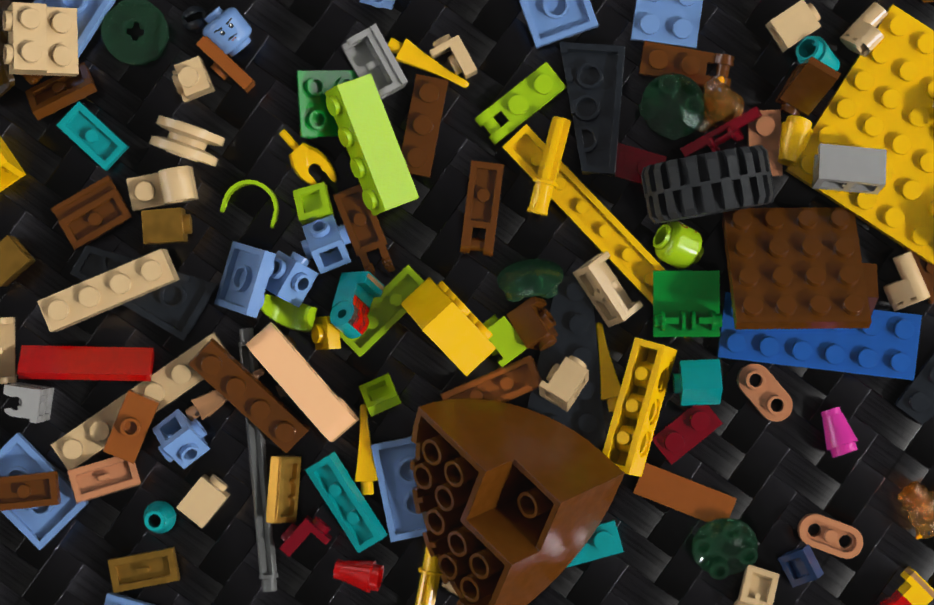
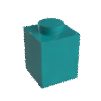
[673,359,723,406]

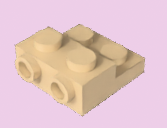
[2,2,79,76]

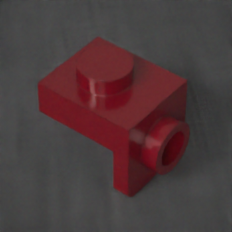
[279,516,332,557]

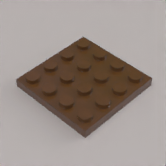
[721,207,872,329]

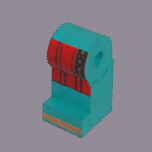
[330,271,384,339]

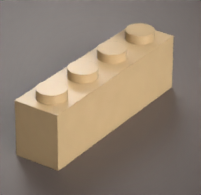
[37,249,180,332]

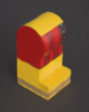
[877,566,934,605]

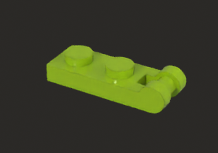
[474,62,567,145]

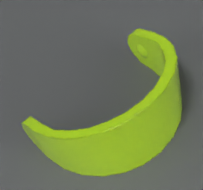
[220,180,279,229]
[260,293,318,332]

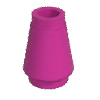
[821,407,858,458]

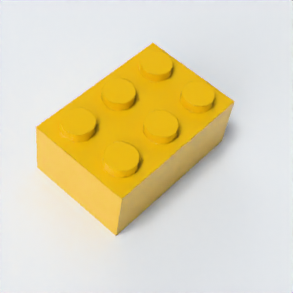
[401,277,496,377]

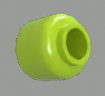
[653,221,704,269]

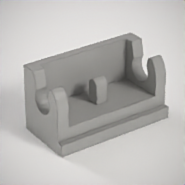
[341,23,408,100]
[812,143,887,195]
[3,382,54,423]

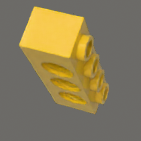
[602,337,677,477]

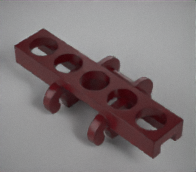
[680,107,763,157]

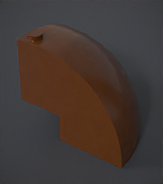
[410,398,625,605]

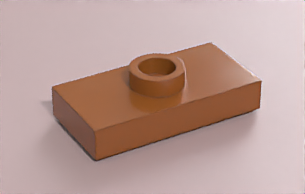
[196,36,256,93]
[103,389,160,464]

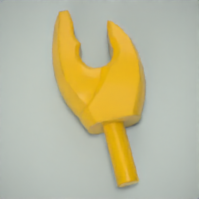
[279,129,337,185]

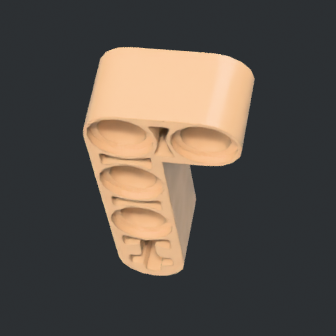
[246,322,359,442]

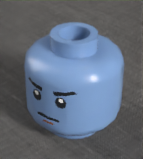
[202,7,252,57]

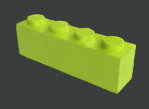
[325,73,419,216]

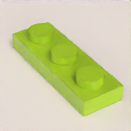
[340,265,424,357]

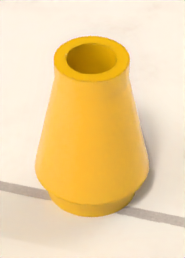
[777,115,813,167]

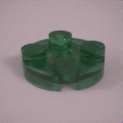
[101,0,169,66]

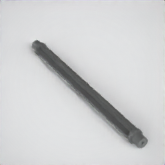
[238,328,279,592]

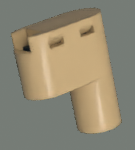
[840,2,888,57]
[883,251,931,311]

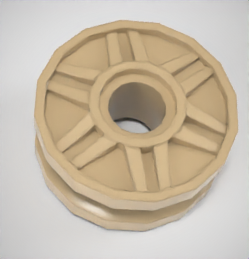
[149,115,225,167]

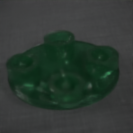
[639,73,706,140]
[497,259,563,302]
[692,518,758,580]

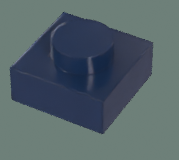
[778,544,824,587]

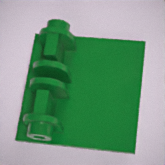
[296,70,358,139]
[653,271,722,337]

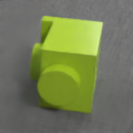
[483,315,527,367]

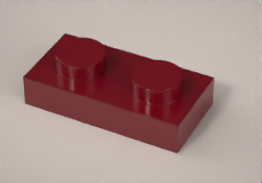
[615,143,667,185]
[652,405,723,465]

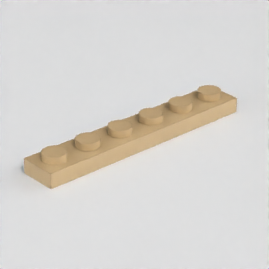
[51,332,228,470]

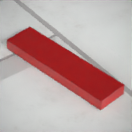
[17,345,154,381]

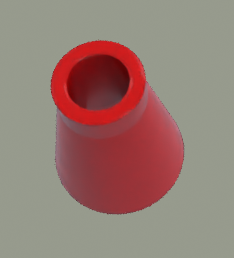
[333,559,384,593]

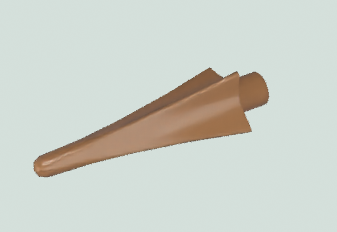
[185,368,265,421]

